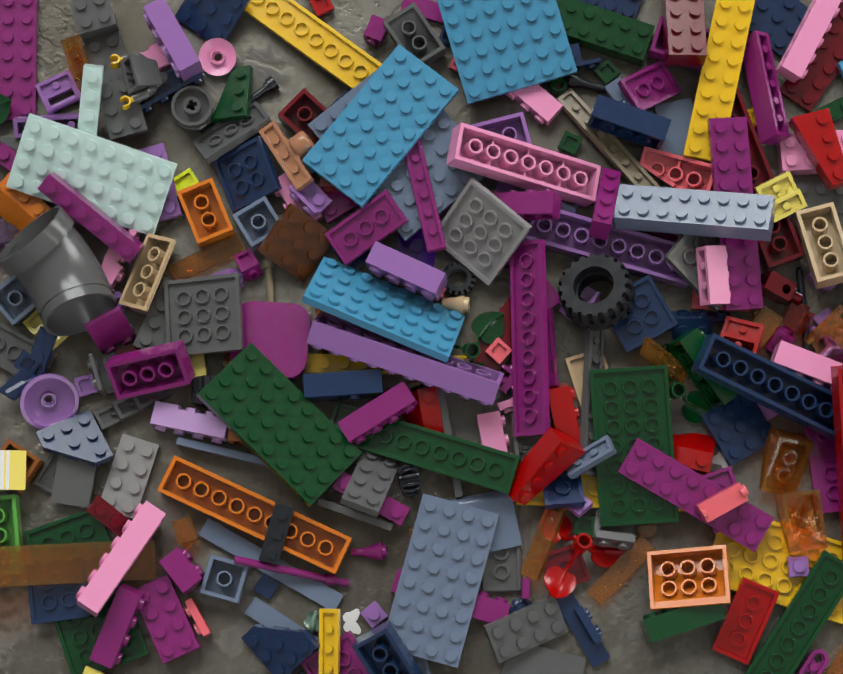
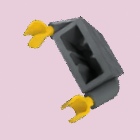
[110,52,167,110]

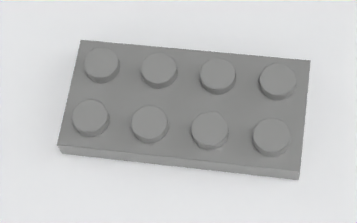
[101,434,160,519]

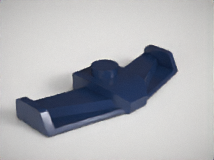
[0,325,57,401]

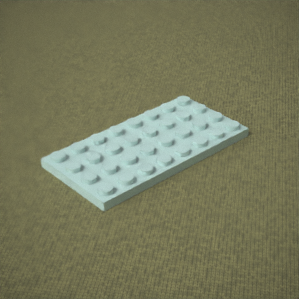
[6,113,178,234]

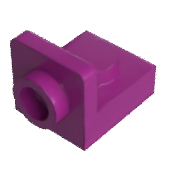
[234,248,264,282]
[765,324,795,353]
[499,364,513,396]

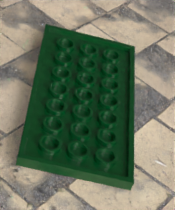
[196,343,362,507]
[589,365,679,527]
[24,510,150,674]

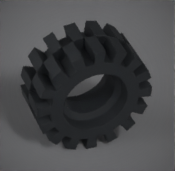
[443,261,475,297]

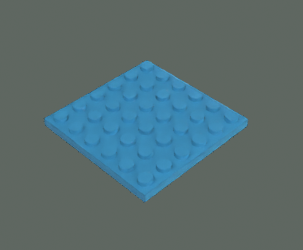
[437,0,578,105]

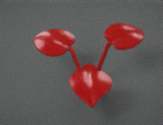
[540,509,625,599]

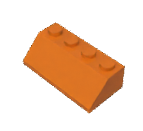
[0,172,51,232]

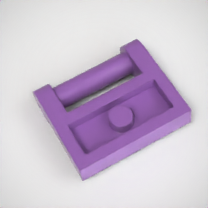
[35,69,81,115]

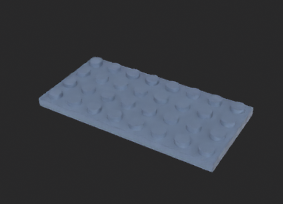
[388,493,499,668]

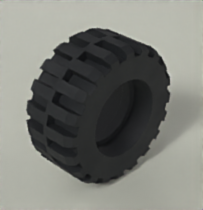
[558,253,635,331]

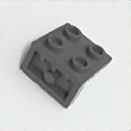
[86,352,116,396]

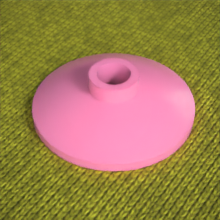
[199,38,236,76]

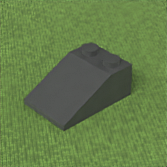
[383,2,446,66]

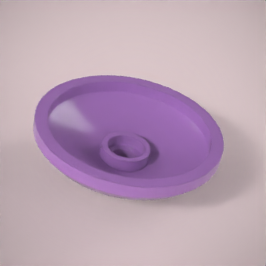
[20,373,79,429]

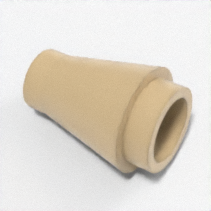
[442,295,471,314]

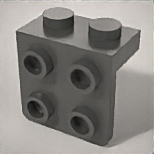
[592,508,636,550]

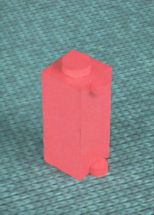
[695,482,749,523]

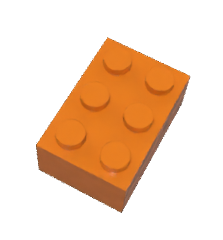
[177,178,235,248]

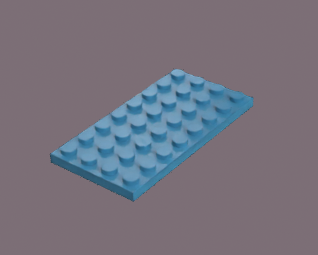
[302,44,459,208]
[301,256,465,363]

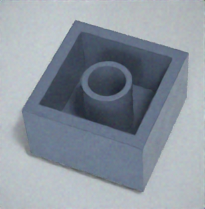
[232,196,279,252]
[0,276,36,326]
[200,554,250,604]

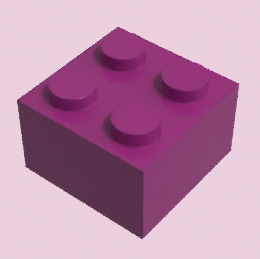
[159,547,205,595]

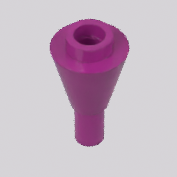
[351,542,388,561]

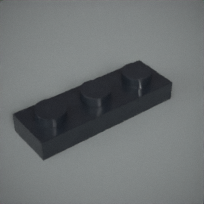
[259,503,295,566]

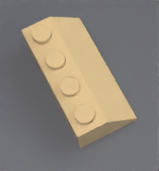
[118,233,176,315]

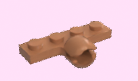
[258,120,314,191]

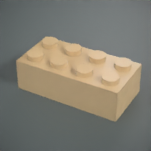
[795,202,843,289]

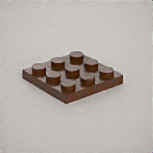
[257,203,330,283]

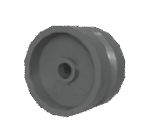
[171,85,215,133]

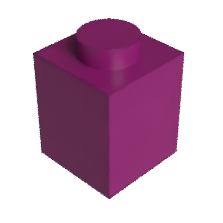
[363,14,388,47]

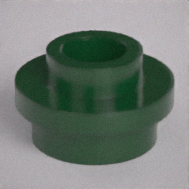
[549,77,568,95]

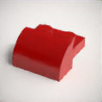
[720,316,764,354]

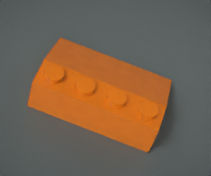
[647,545,731,610]

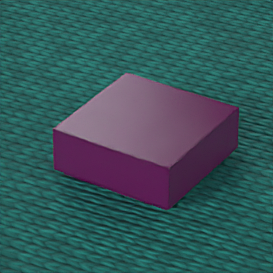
[521,577,530,599]

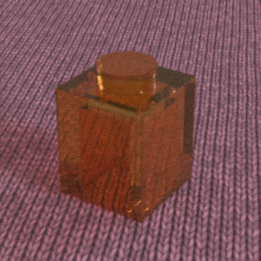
[172,516,199,548]

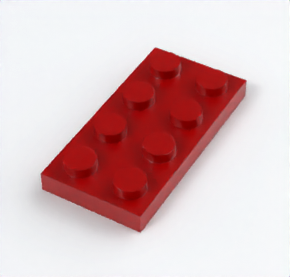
[711,576,780,665]

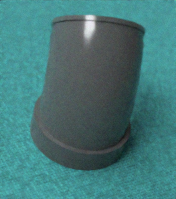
[0,206,117,336]

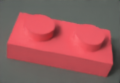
[184,598,212,637]

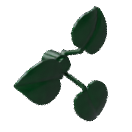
[453,311,504,367]
[650,343,713,423]

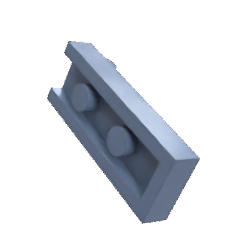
[567,435,617,479]

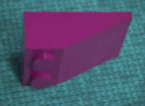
[84,306,137,354]

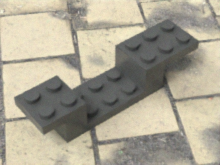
[70,0,148,142]

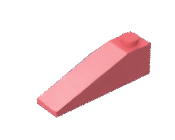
[639,146,713,191]

